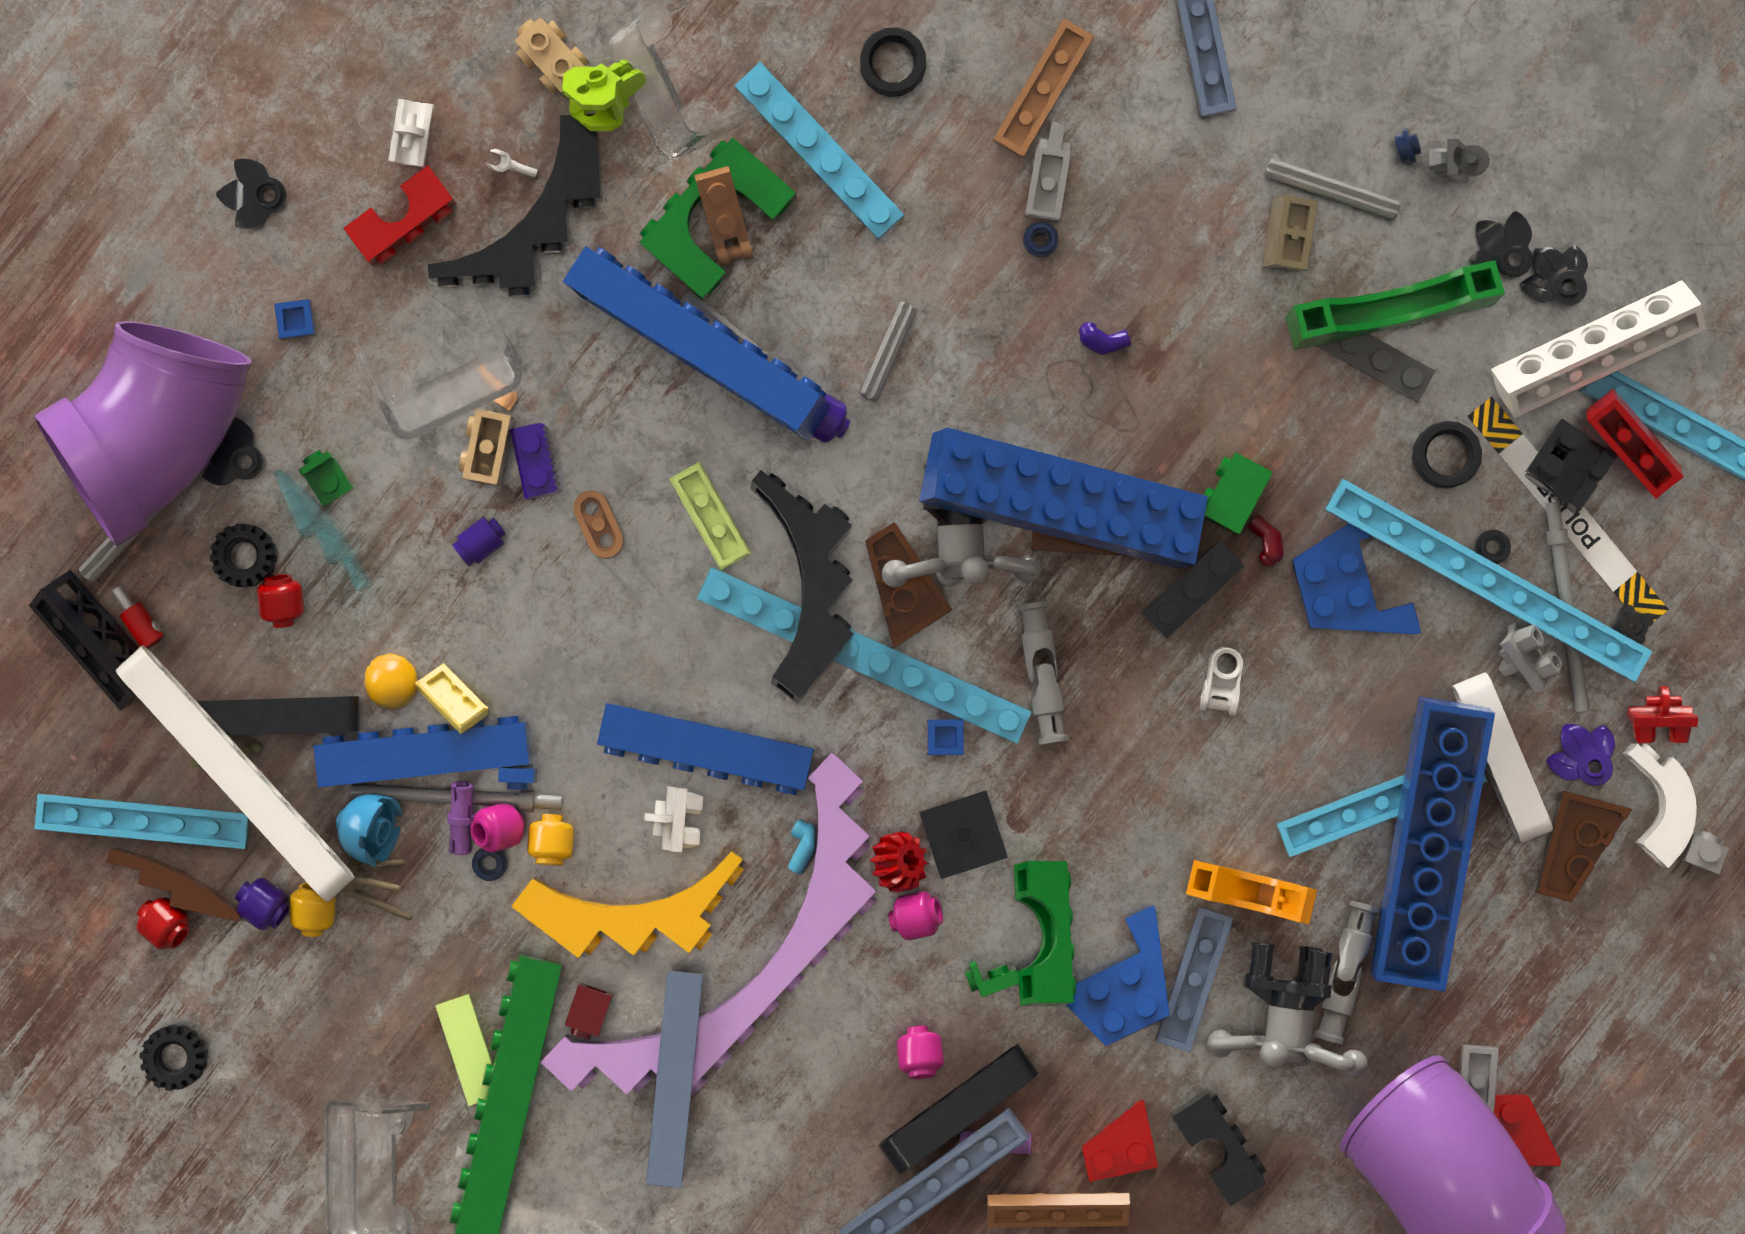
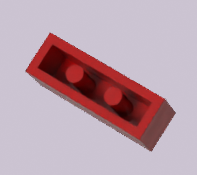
[1586,388,1684,499]

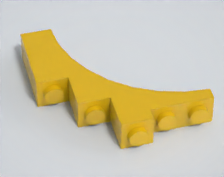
[511,850,744,958]

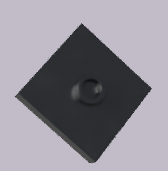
[919,790,1008,879]

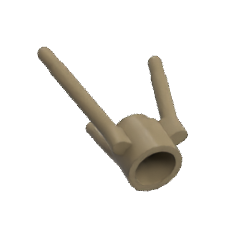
[342,858,412,920]

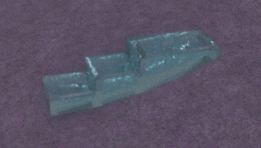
[273,469,373,591]

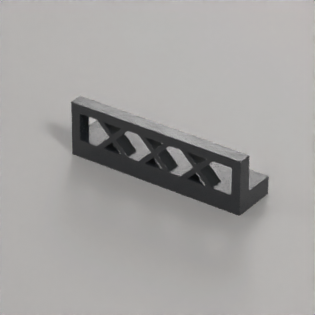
[29,570,139,711]

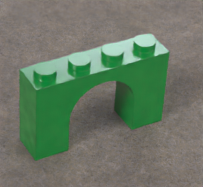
[639,137,797,301]

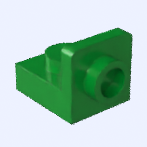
[298,450,355,507]
[965,960,1019,998]

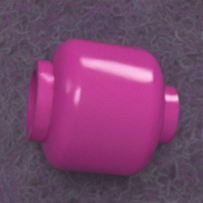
[470,803,525,852]
[888,891,943,941]
[896,1026,944,1079]

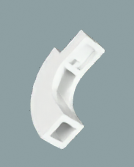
[1622,743,1697,868]

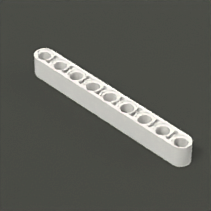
[116,645,355,902]

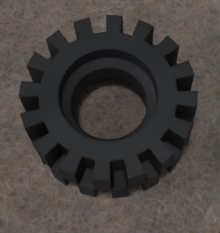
[209,523,277,588]
[139,1025,208,1091]

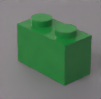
[1203,452,1273,536]

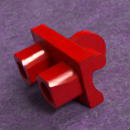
[1627,686,1698,743]

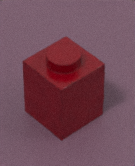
[565,983,614,1040]

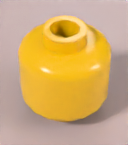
[527,814,575,866]
[289,883,336,937]

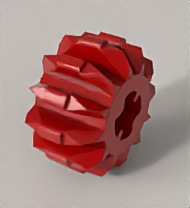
[869,832,930,892]

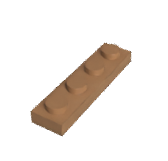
[993,18,1094,158]
[987,1192,1130,1228]

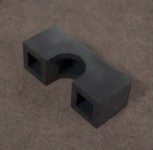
[1140,540,1245,639]
[1170,1090,1266,1206]

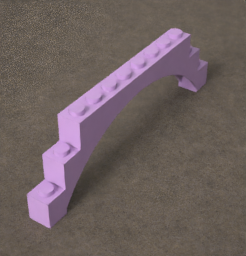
[540,752,877,1096]

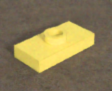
[416,663,489,734]

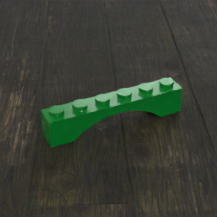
[1285,260,1505,350]

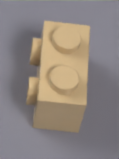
[459,409,515,487]

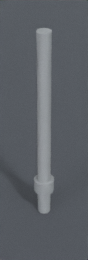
[1545,501,1589,712]
[351,784,563,812]

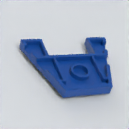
[1291,501,1421,635]
[1066,905,1170,1047]

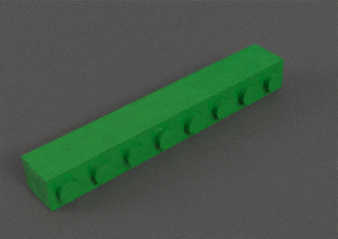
[449,953,562,1234]

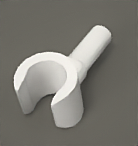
[486,149,537,178]

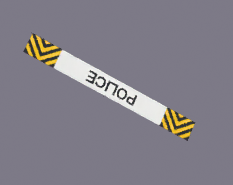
[1468,396,1669,621]

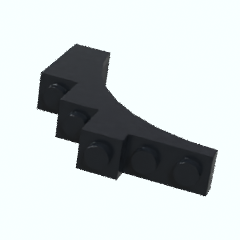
[428,113,603,297]
[750,470,854,704]

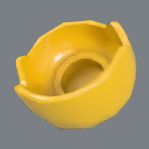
[364,653,418,711]

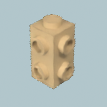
[514,17,589,98]

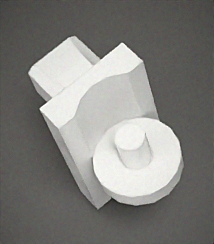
[388,99,434,168]
[644,786,703,852]

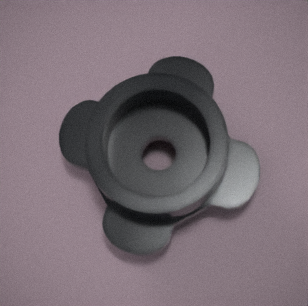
[1612,605,1654,644]

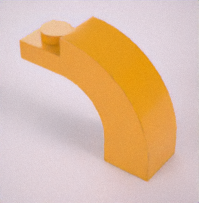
[1186,860,1317,924]

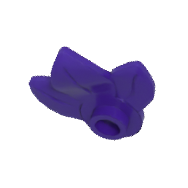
[1546,724,1615,786]

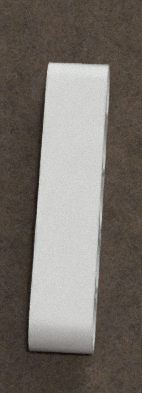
[1452,672,1553,845]

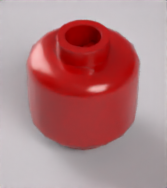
[256,574,305,628]
[137,897,190,950]

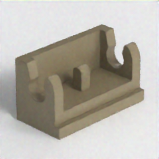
[1262,195,1318,272]

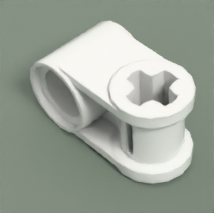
[1200,647,1243,716]

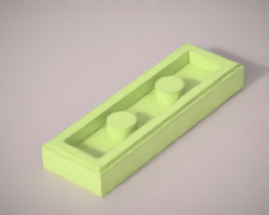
[669,461,752,571]
[435,993,493,1106]

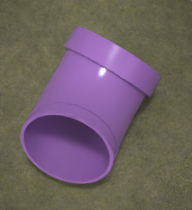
[33,321,252,546]
[1340,1055,1566,1234]

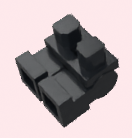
[1525,419,1618,514]

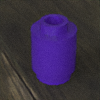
[452,516,506,567]

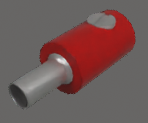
[111,585,165,649]

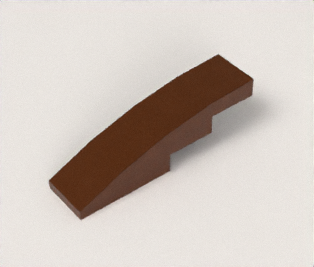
[107,847,244,922]

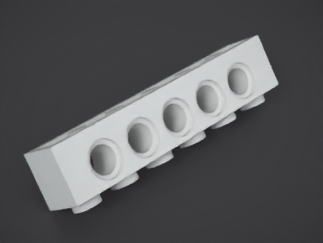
[1491,280,1706,418]

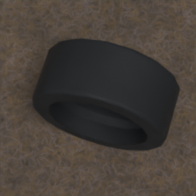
[860,27,926,97]
[1412,421,1482,489]

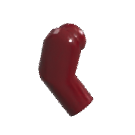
[1247,514,1284,567]

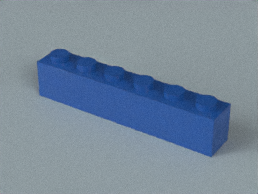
[597,703,814,795]
[313,716,532,787]

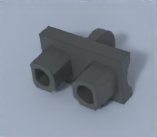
[1429,139,1490,183]

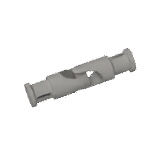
[1017,601,1070,745]
[1313,900,1381,1045]

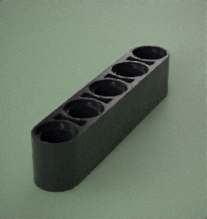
[197,696,360,736]
[878,1044,1039,1174]

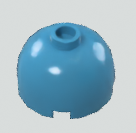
[336,794,402,867]

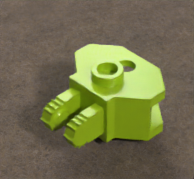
[562,59,646,131]

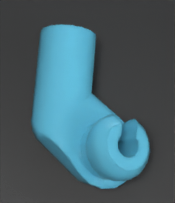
[788,819,816,874]

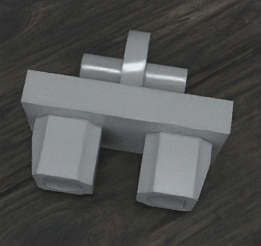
[1498,622,1562,693]

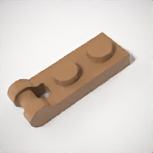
[694,166,754,267]

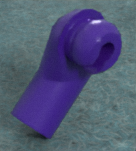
[1079,322,1131,355]

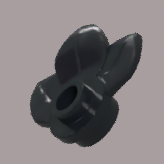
[216,158,287,229]
[1469,211,1533,277]
[1520,245,1588,306]
[202,417,263,486]

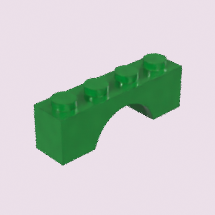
[1014,861,1076,1006]

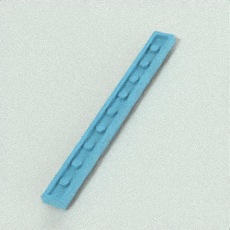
[1325,479,1653,682]
[697,567,1031,744]

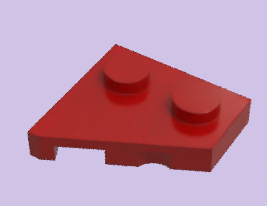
[1494,1094,1561,1166]
[1081,1099,1158,1182]

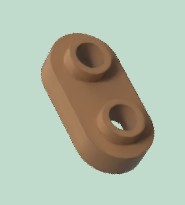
[573,491,624,558]

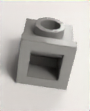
[1677,829,1729,875]

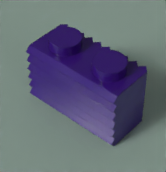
[510,423,561,500]

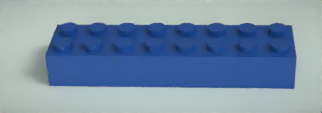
[562,246,831,442]
[919,427,1208,569]
[1370,696,1495,992]

